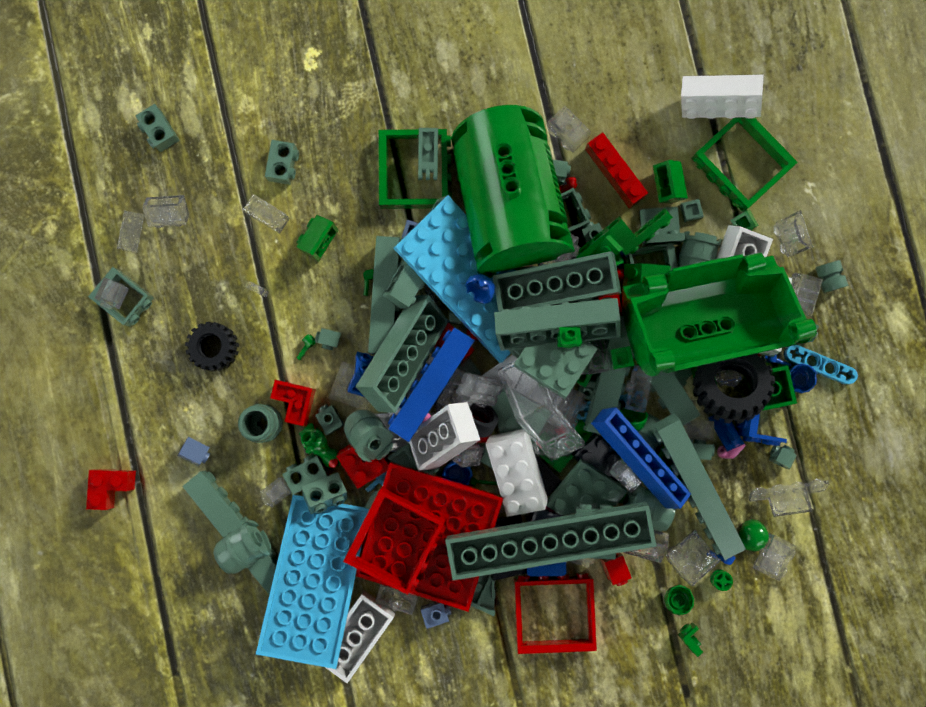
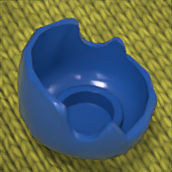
[465,274,495,304]
[789,364,817,394]
[442,460,473,485]

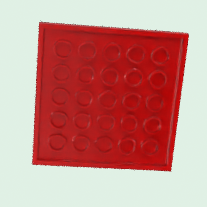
[356,462,503,612]

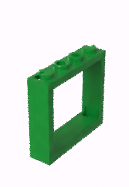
[691,117,798,212]
[378,129,452,209]

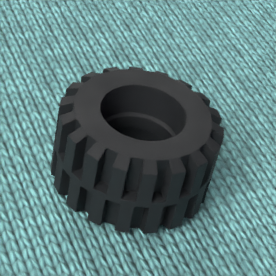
[185,322,239,371]

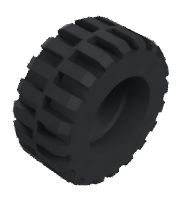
[692,353,775,424]

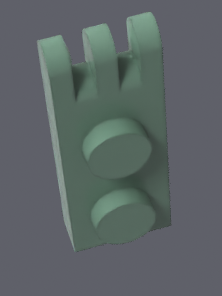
[418,128,438,180]

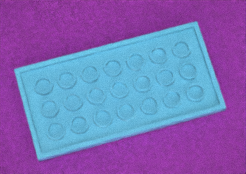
[393,195,516,363]
[256,495,369,669]

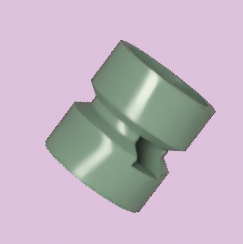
[815,260,849,293]

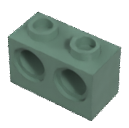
[135,104,180,152]
[265,140,299,185]
[282,454,330,495]
[301,472,347,514]

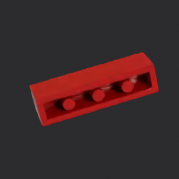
[585,132,648,209]

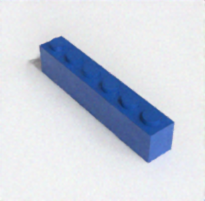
[387,327,475,442]
[591,407,691,509]

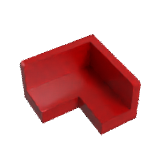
[270,380,316,426]

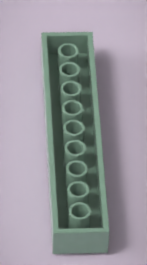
[445,502,657,580]

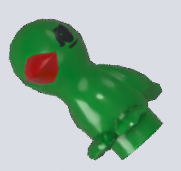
[299,423,341,469]

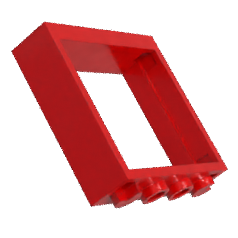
[343,487,446,595]
[514,573,597,654]

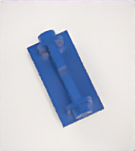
[708,415,744,452]

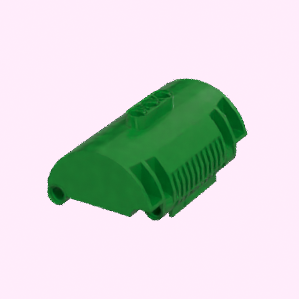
[451,105,575,278]
[622,253,817,377]

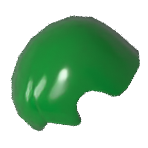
[620,406,648,432]
[738,519,769,552]
[664,585,694,616]

